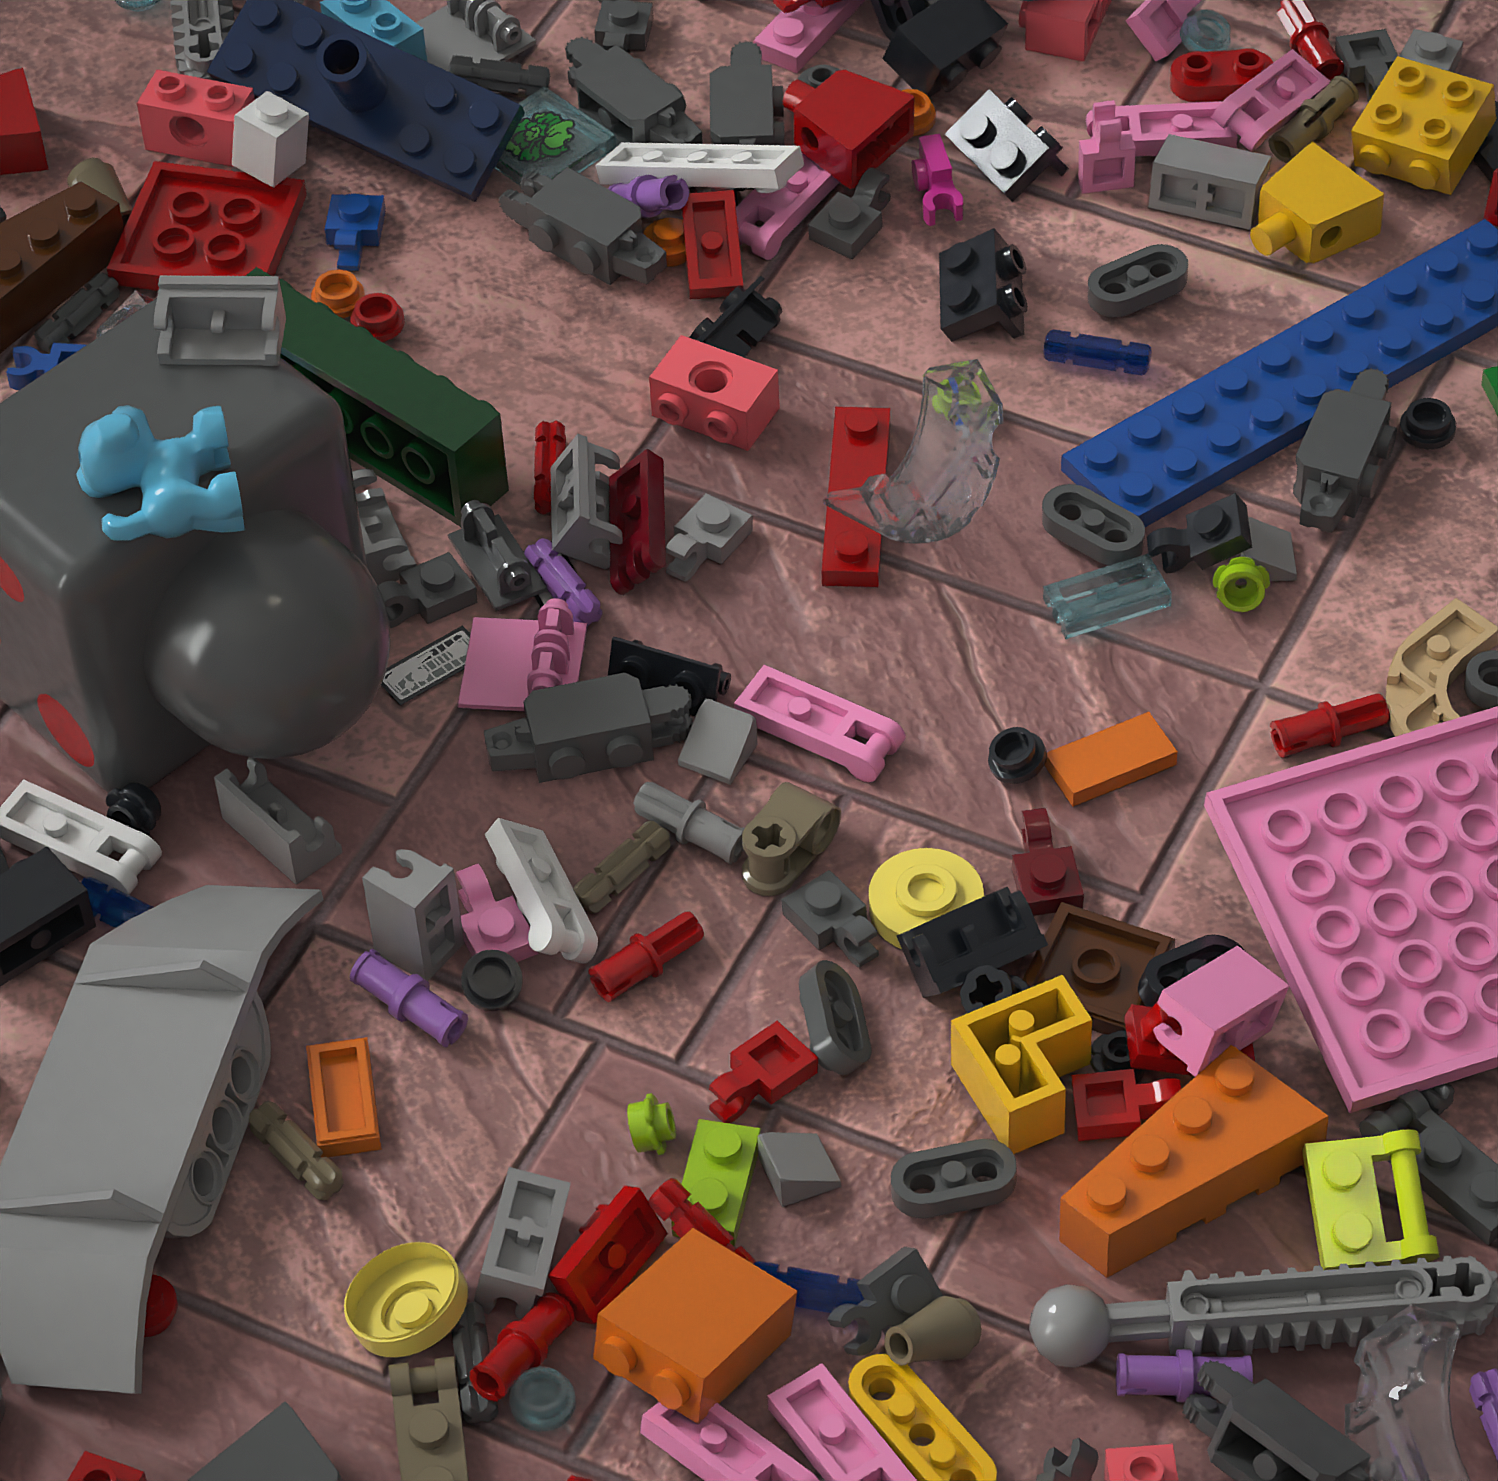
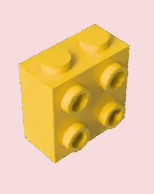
[1351,56,1496,195]

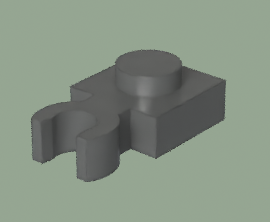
[827,1247,943,1356]

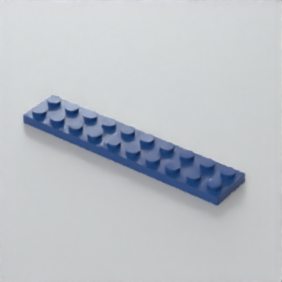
[1061,219,1498,527]

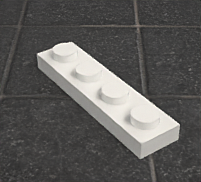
[595,143,804,193]

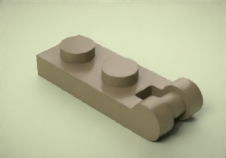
[389,1356,469,1481]

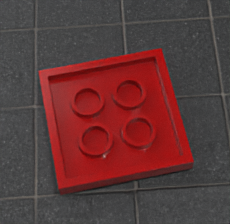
[107,161,307,291]

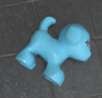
[76,405,245,541]

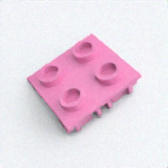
[458,598,587,711]

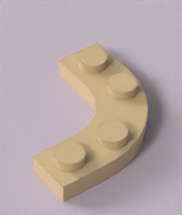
[1385,598,1498,736]

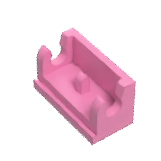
[1153,945,1290,1076]

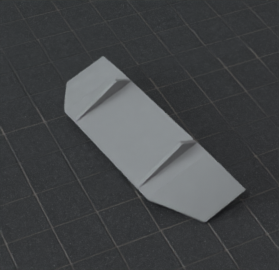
[0,885,324,1394]

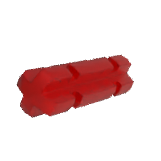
[533,420,566,515]
[648,1178,757,1266]

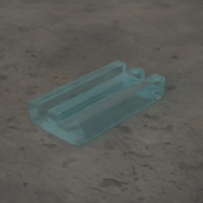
[1043,554,1172,639]

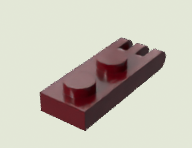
[609,449,666,595]

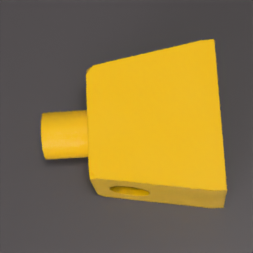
[1250,142,1384,264]

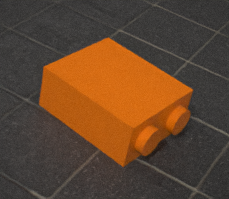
[593,1228,797,1424]

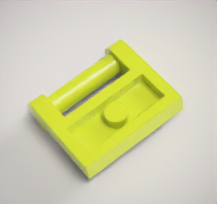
[1302,1129,1440,1270]

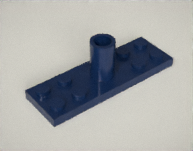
[207,0,525,202]

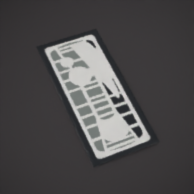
[381,625,471,705]

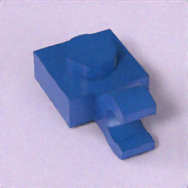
[325,194,386,271]

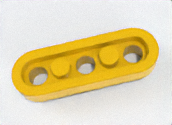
[849,1354,997,1481]

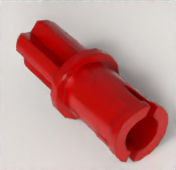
[1277,0,1344,81]
[1270,693,1390,758]
[588,911,704,1002]

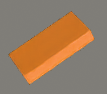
[1045,712,1178,807]
[306,1037,382,1157]

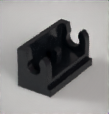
[896,887,1048,997]

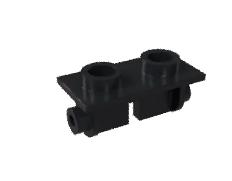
[689,276,782,358]
[608,637,731,716]

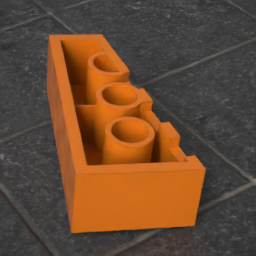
[1059,1045,1329,1278]

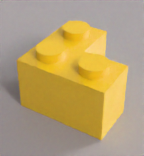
[951,975,1092,1154]

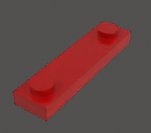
[821,407,891,587]

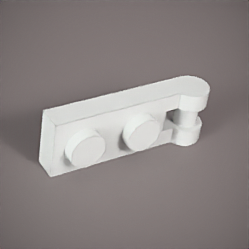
[0,780,162,899]
[485,818,598,964]

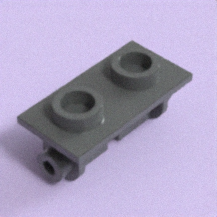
[448,500,547,611]

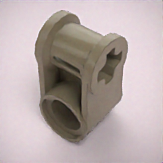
[742,781,841,896]

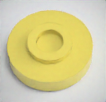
[869,848,984,949]
[344,1242,468,1357]

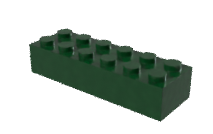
[246,267,509,527]

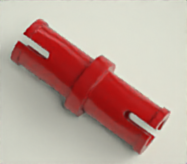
[469,1292,575,1401]

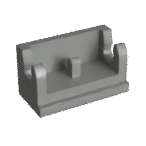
[1148,134,1271,230]
[154,275,286,366]
[550,434,623,570]
[352,469,416,585]
[214,757,342,885]
[362,849,464,981]
[474,1167,571,1319]

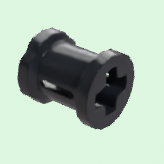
[960,965,1031,1013]

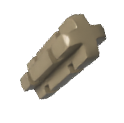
[573,820,671,914]
[249,1101,344,1200]

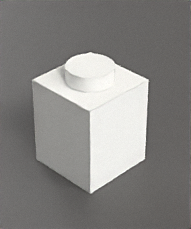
[232,91,309,187]

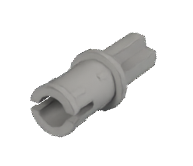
[633,782,744,864]

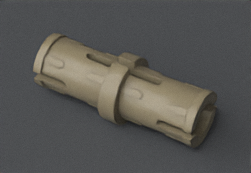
[1269,76,1359,163]

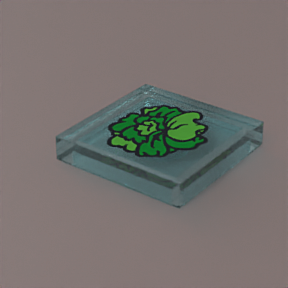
[495,86,616,187]

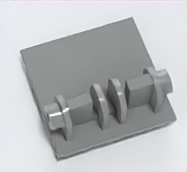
[416,0,536,72]

